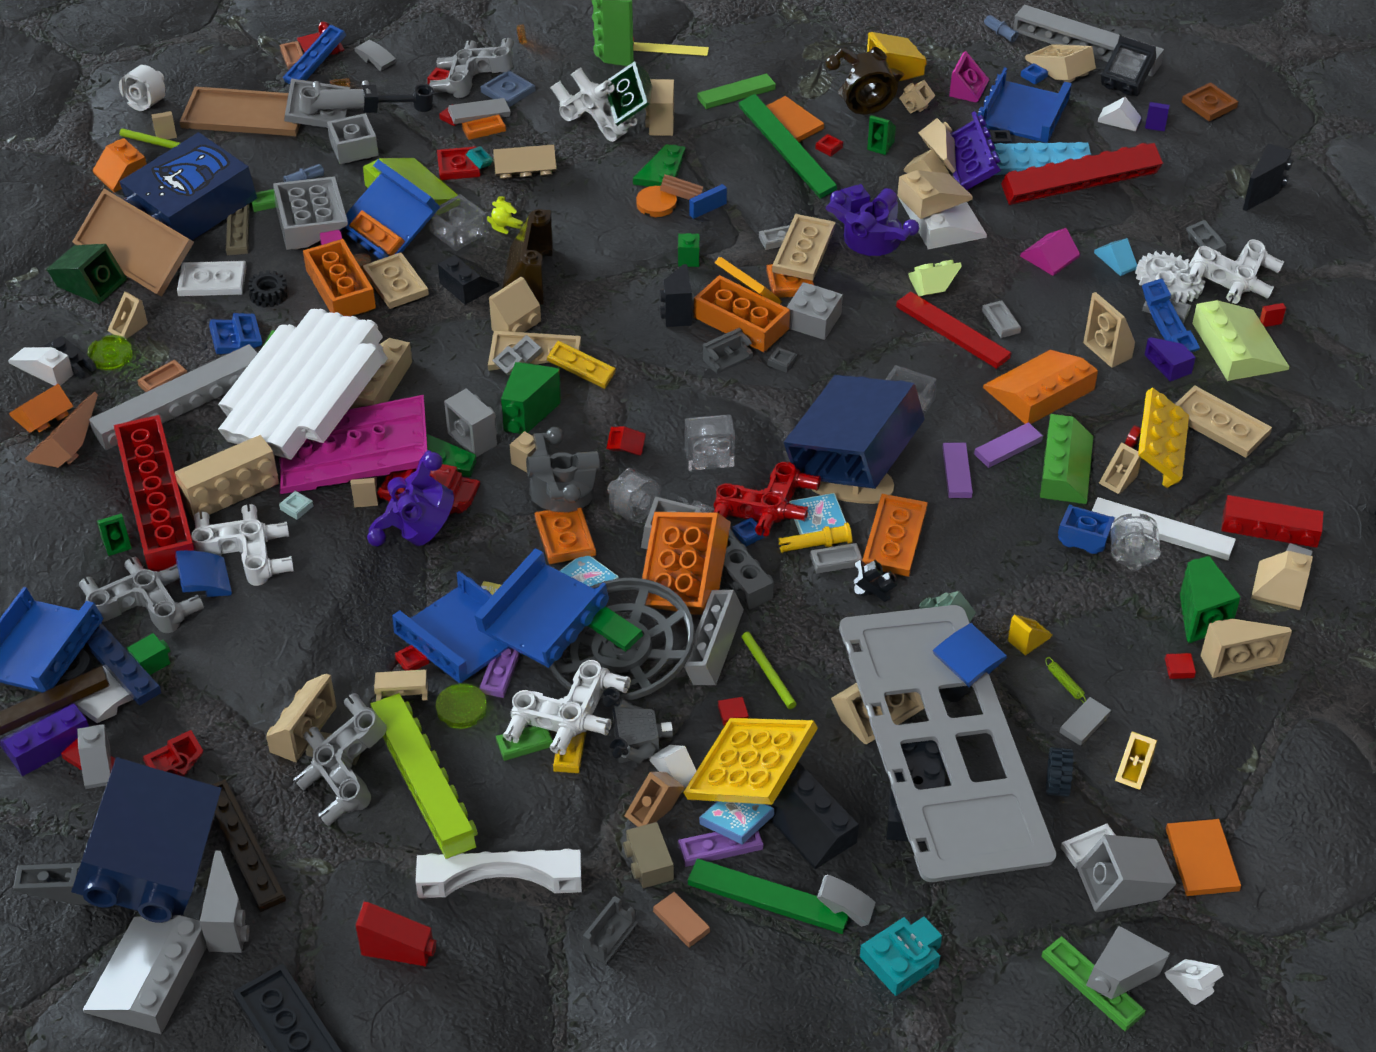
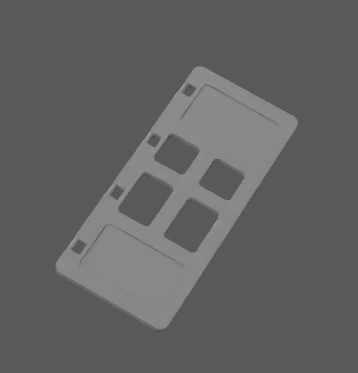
[839,605,1056,882]

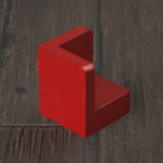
[606,426,646,455]

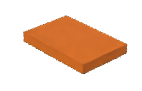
[766,96,824,142]
[534,508,596,564]
[1166,819,1241,896]

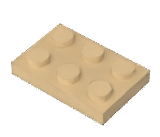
[363,252,429,309]

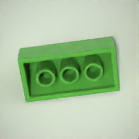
[592,0,634,66]
[1040,414,1093,504]

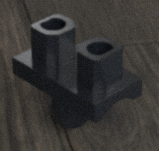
[854,560,897,602]

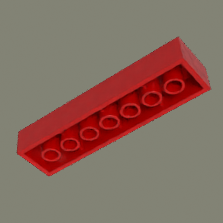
[114,415,195,572]

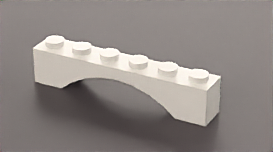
[416,849,582,898]

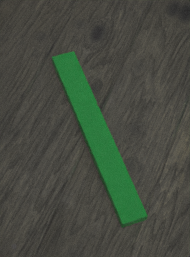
[738,94,837,199]

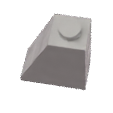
[1086,926,1170,1000]

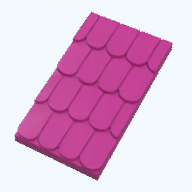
[280,395,427,494]

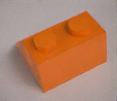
[93,138,146,192]
[9,383,74,433]

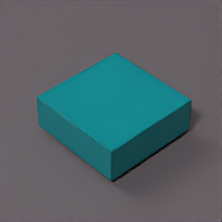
[466,147,494,169]

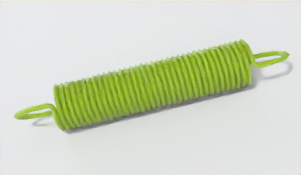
[1046,657,1086,703]

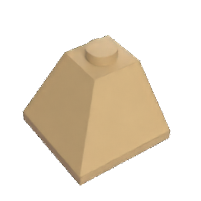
[1251,551,1313,610]

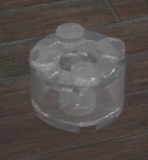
[607,468,661,523]
[1110,513,1160,571]

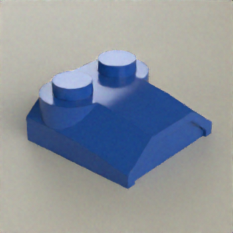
[1058,504,1115,554]

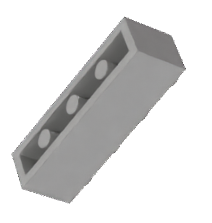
[684,590,744,685]

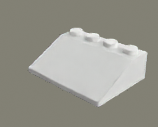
[899,198,987,249]

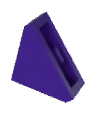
[1145,102,1170,132]

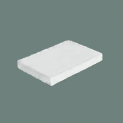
[177,261,246,296]

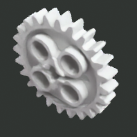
[1135,251,1205,303]

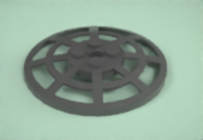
[550,578,695,702]

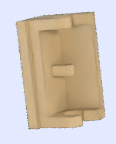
[374,670,428,701]

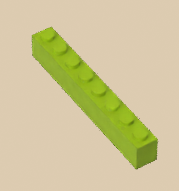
[370,693,478,859]

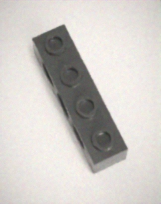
[721,529,775,610]

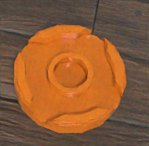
[636,186,677,217]

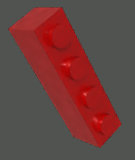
[1221,495,1324,548]

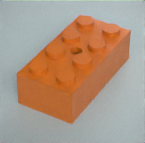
[303,239,376,317]
[694,275,790,352]

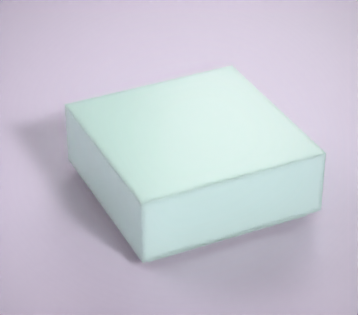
[279,491,313,520]

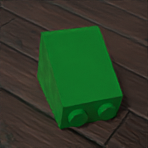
[501,362,561,434]
[1180,556,1241,643]

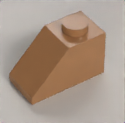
[624,772,685,827]

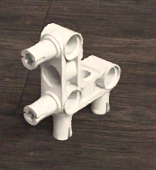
[550,67,637,142]
[1187,239,1284,304]
[191,504,294,586]
[503,660,631,755]

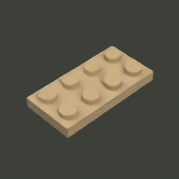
[772,214,836,281]
[1175,386,1272,458]

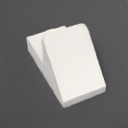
[1165,959,1224,1005]

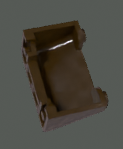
[502,209,553,305]

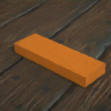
[349,210,405,256]

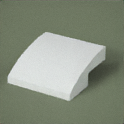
[73,666,133,723]

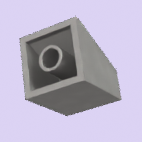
[1077,834,1176,912]

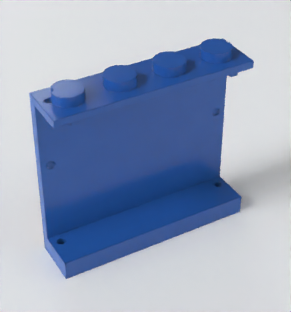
[978,67,1072,143]
[340,159,440,260]
[474,548,609,668]
[392,571,511,683]
[0,587,104,693]

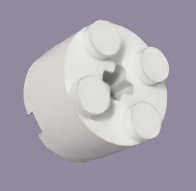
[119,65,166,111]

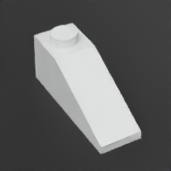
[8,347,74,386]

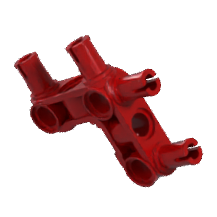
[713,462,821,536]

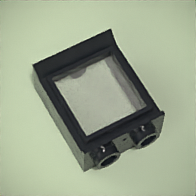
[1101,35,1156,96]

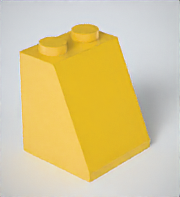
[867,32,927,81]

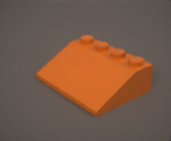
[983,350,1098,424]
[642,512,731,615]

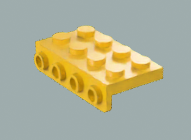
[1138,388,1189,488]

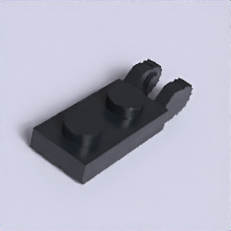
[44,336,96,379]

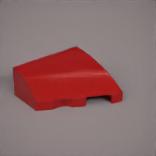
[143,730,203,777]

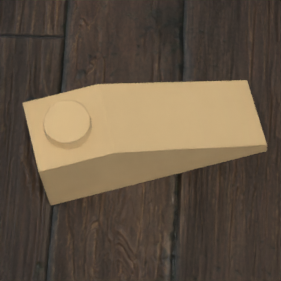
[919,118,956,173]

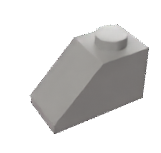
[77,724,112,789]

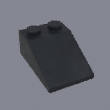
[1243,143,1293,211]

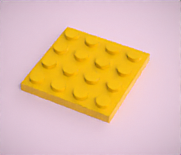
[683,718,818,805]

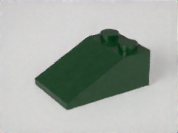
[607,61,652,126]

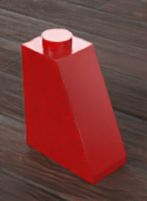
[356,902,436,966]

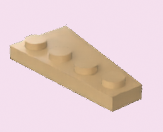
[488,331,581,371]

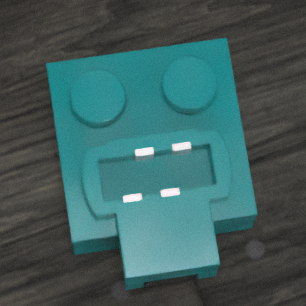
[860,917,942,996]

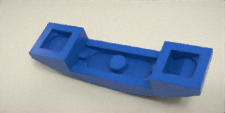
[1142,278,1200,352]

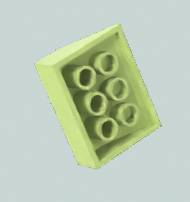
[1192,300,1289,381]

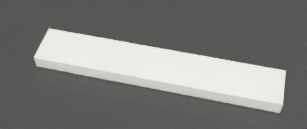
[1092,497,1236,560]

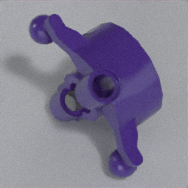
[826,188,920,256]
[367,450,454,547]

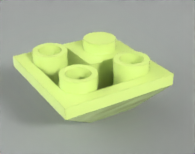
[908,260,962,296]

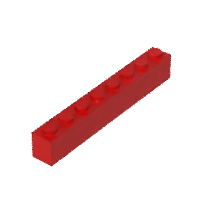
[1001,143,1163,205]

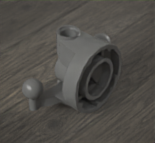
[526,427,600,512]

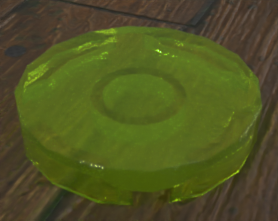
[87,335,133,370]
[436,683,487,729]

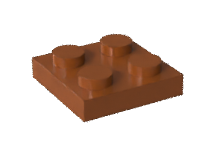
[1182,82,1239,121]

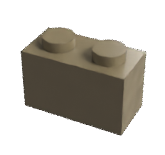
[623,822,674,888]

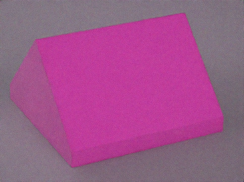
[949,51,989,103]
[1020,228,1080,276]

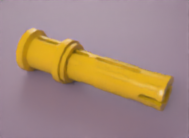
[778,522,852,553]

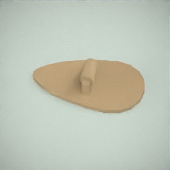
[811,473,894,504]

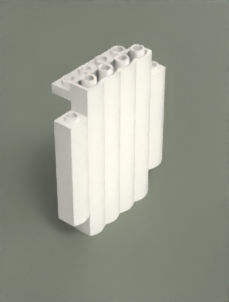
[218,309,388,459]

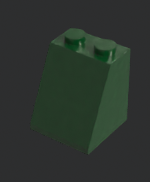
[46,244,127,304]

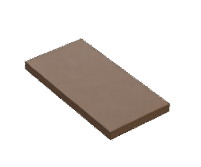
[180,87,301,136]
[72,189,194,297]

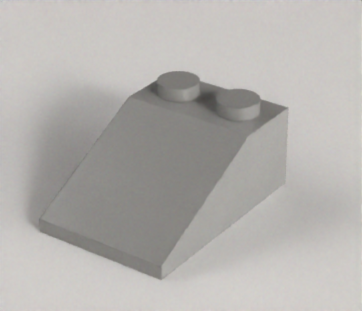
[200,851,250,953]

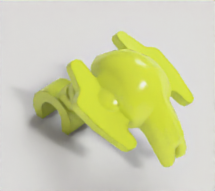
[486,196,523,234]

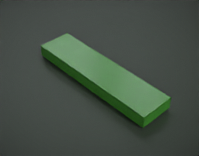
[697,73,776,109]
[1041,936,1146,1032]

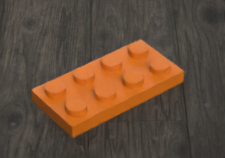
[862,494,928,577]

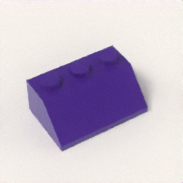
[0,703,89,777]

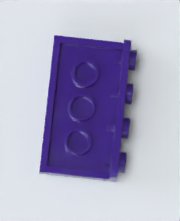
[950,111,1001,190]

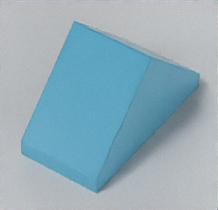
[1094,238,1137,276]

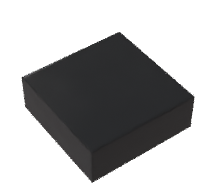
[990,130,1012,144]

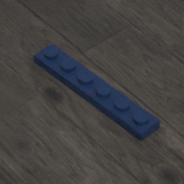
[85,623,162,706]

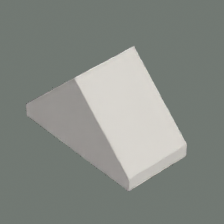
[1098,97,1141,131]
[649,745,696,793]

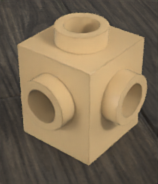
[900,80,935,114]

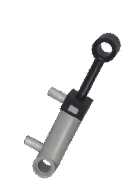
[299,80,434,114]

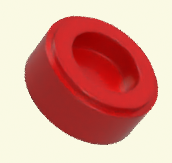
[1124,425,1141,448]

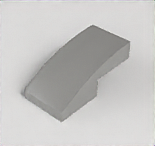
[354,40,396,72]
[492,335,543,375]
[817,875,876,927]

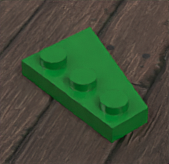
[633,144,686,187]
[426,434,476,477]

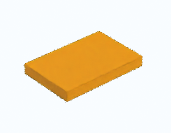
[715,257,782,304]

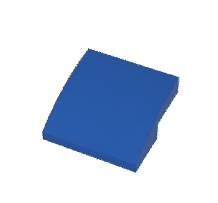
[209,313,262,354]
[175,550,232,597]
[933,623,1007,687]

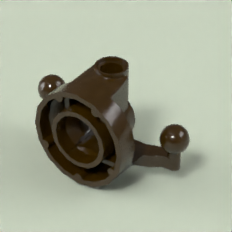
[825,47,904,115]

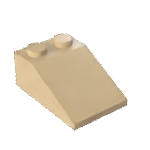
[1025,44,1096,82]
[897,170,973,219]
[1083,292,1135,368]
[1201,619,1292,678]

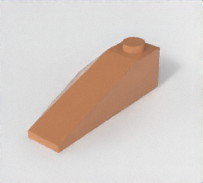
[25,392,98,468]

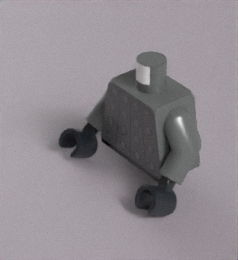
[603,687,673,763]

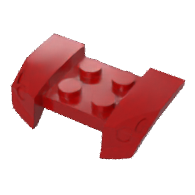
[377,464,480,515]

